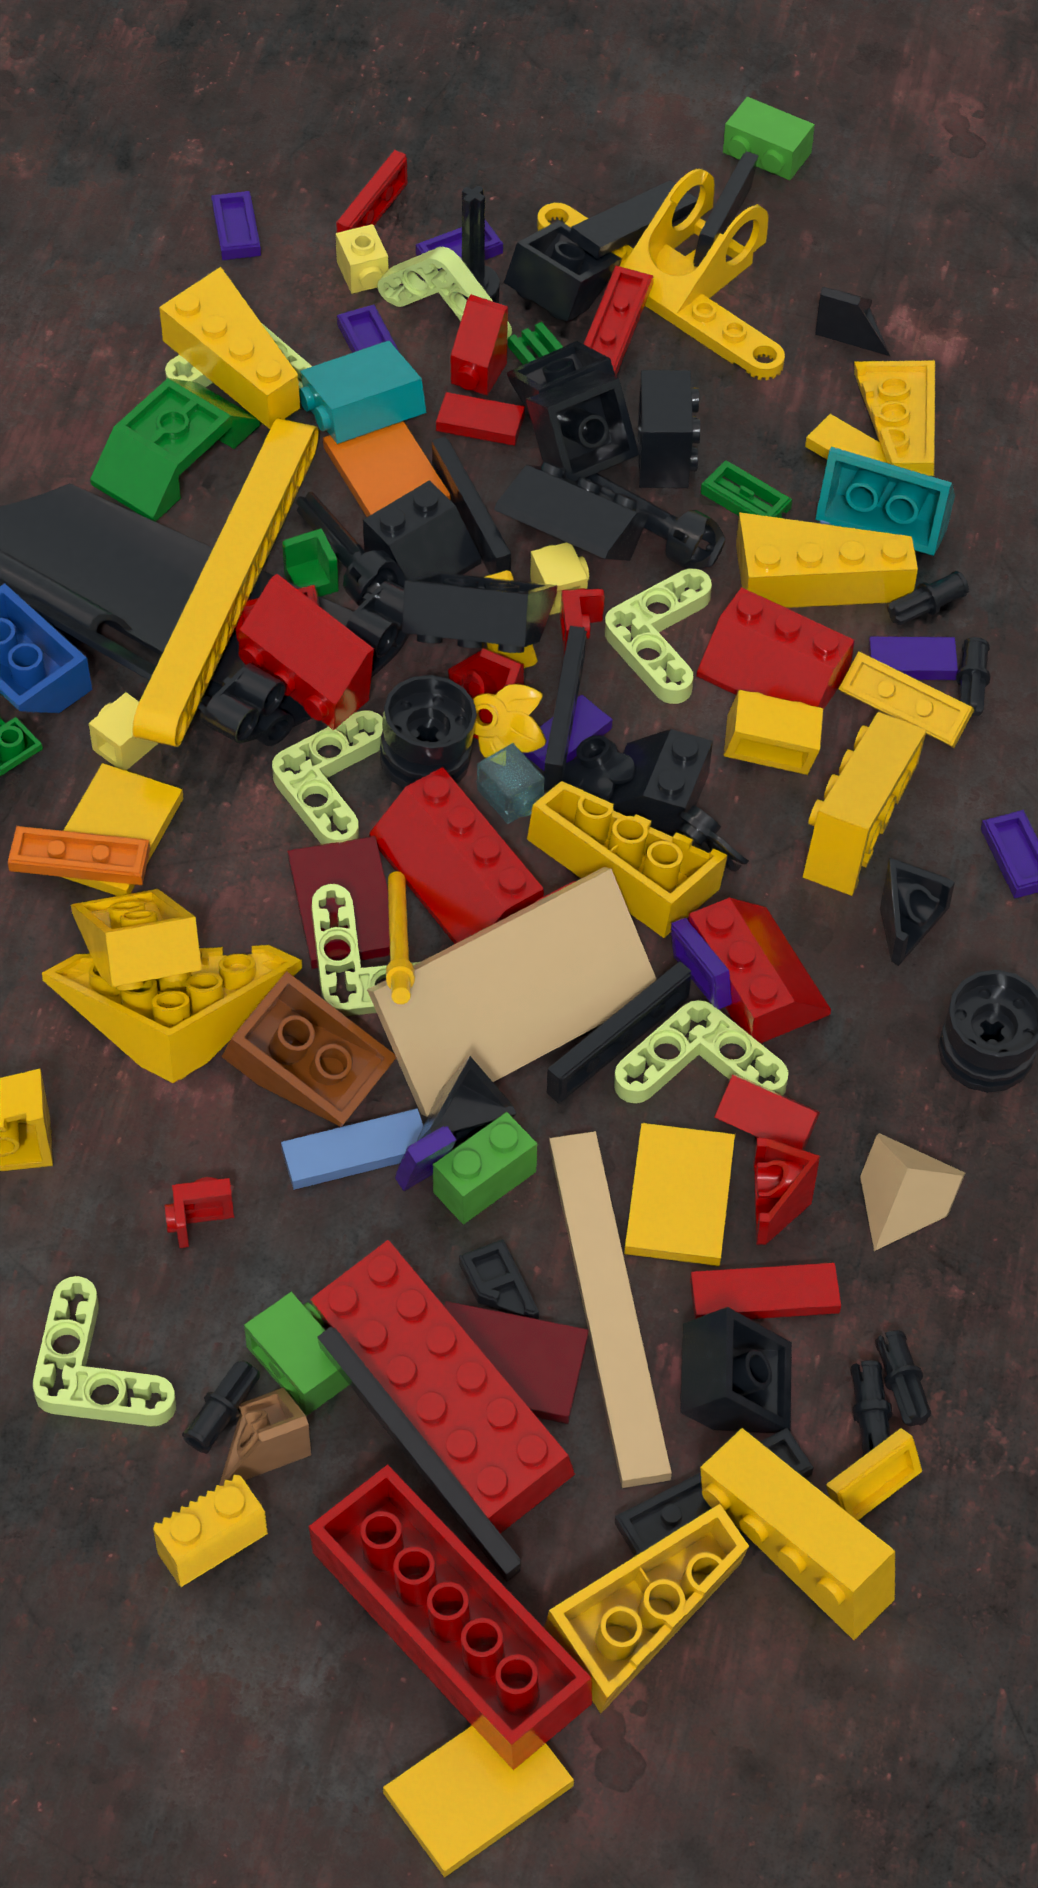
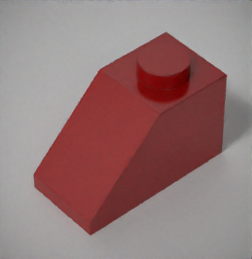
[451,294,508,396]

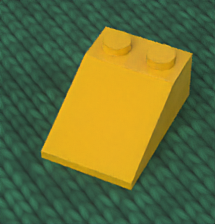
[71,889,202,991]

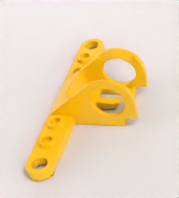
[537,169,785,380]

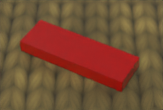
[336,150,408,233]
[584,265,654,376]
[690,1263,841,1319]

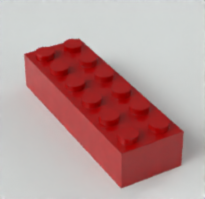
[310,1240,575,1534]
[308,1464,592,1770]

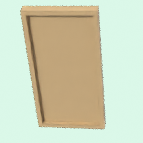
[367,867,657,1117]

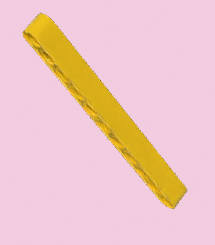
[132,418,319,747]

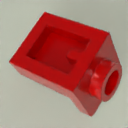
[560,588,605,655]

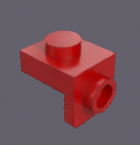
[165,1177,234,1248]

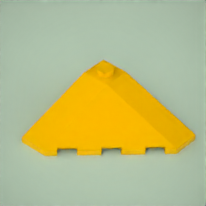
[42,945,302,1083]

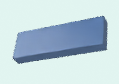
[281,1108,423,1190]

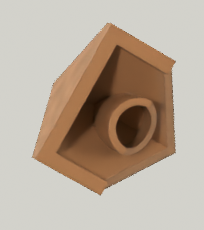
[219,1387,311,1486]

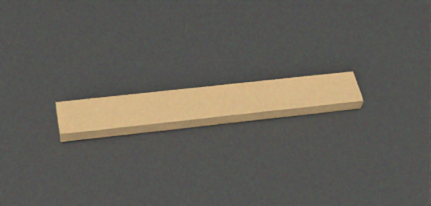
[549,1131,672,1488]

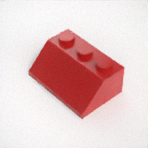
[239,574,374,730]
[697,587,855,710]
[688,897,831,1043]

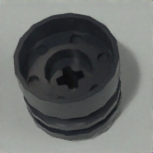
[379,675,477,788]
[938,970,1038,1093]

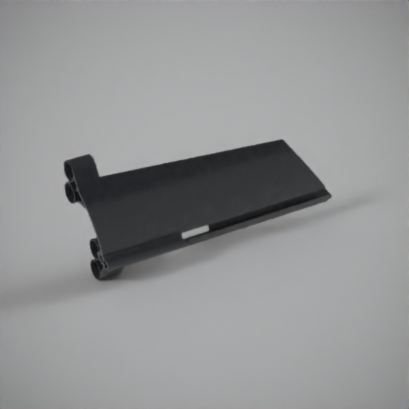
[0,483,410,746]

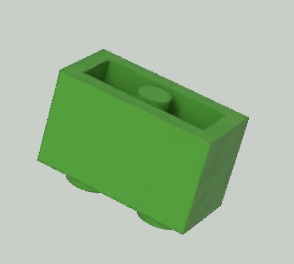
[723,97,815,180]
[433,1112,537,1225]
[244,1292,349,1416]

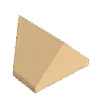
[860,1133,965,1251]

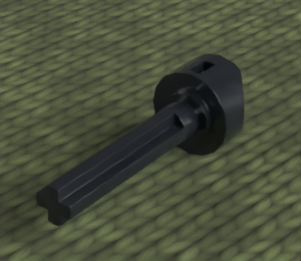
[462,186,500,303]
[586,473,725,569]
[295,492,407,606]

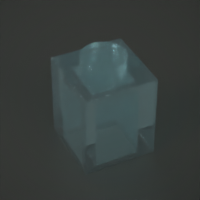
[477,743,544,824]

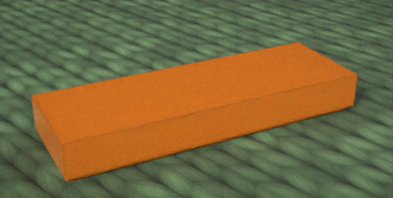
[8,826,150,885]

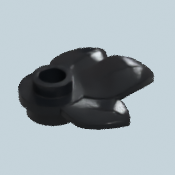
[563,735,635,801]
[678,805,749,871]

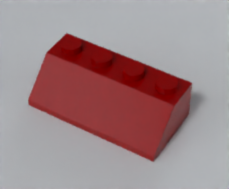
[369,767,544,944]

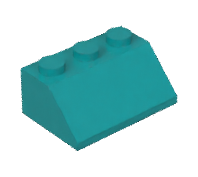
[815,447,955,556]

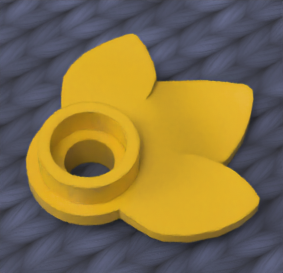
[473,684,546,768]

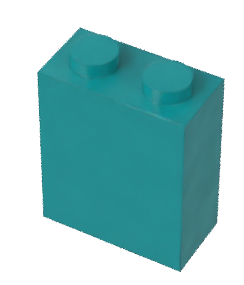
[299,341,427,444]

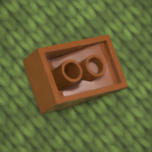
[222,971,396,1127]

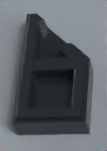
[459,1239,539,1319]

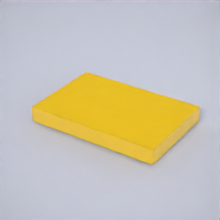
[62,763,184,896]
[624,1123,735,1266]
[383,1726,574,1878]

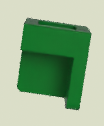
[282,528,339,597]

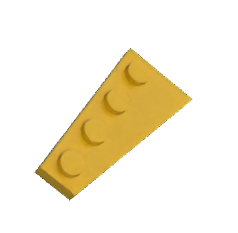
[854,361,935,476]

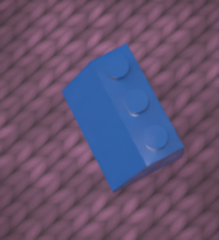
[0,583,92,713]

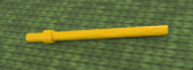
[386,871,415,1004]

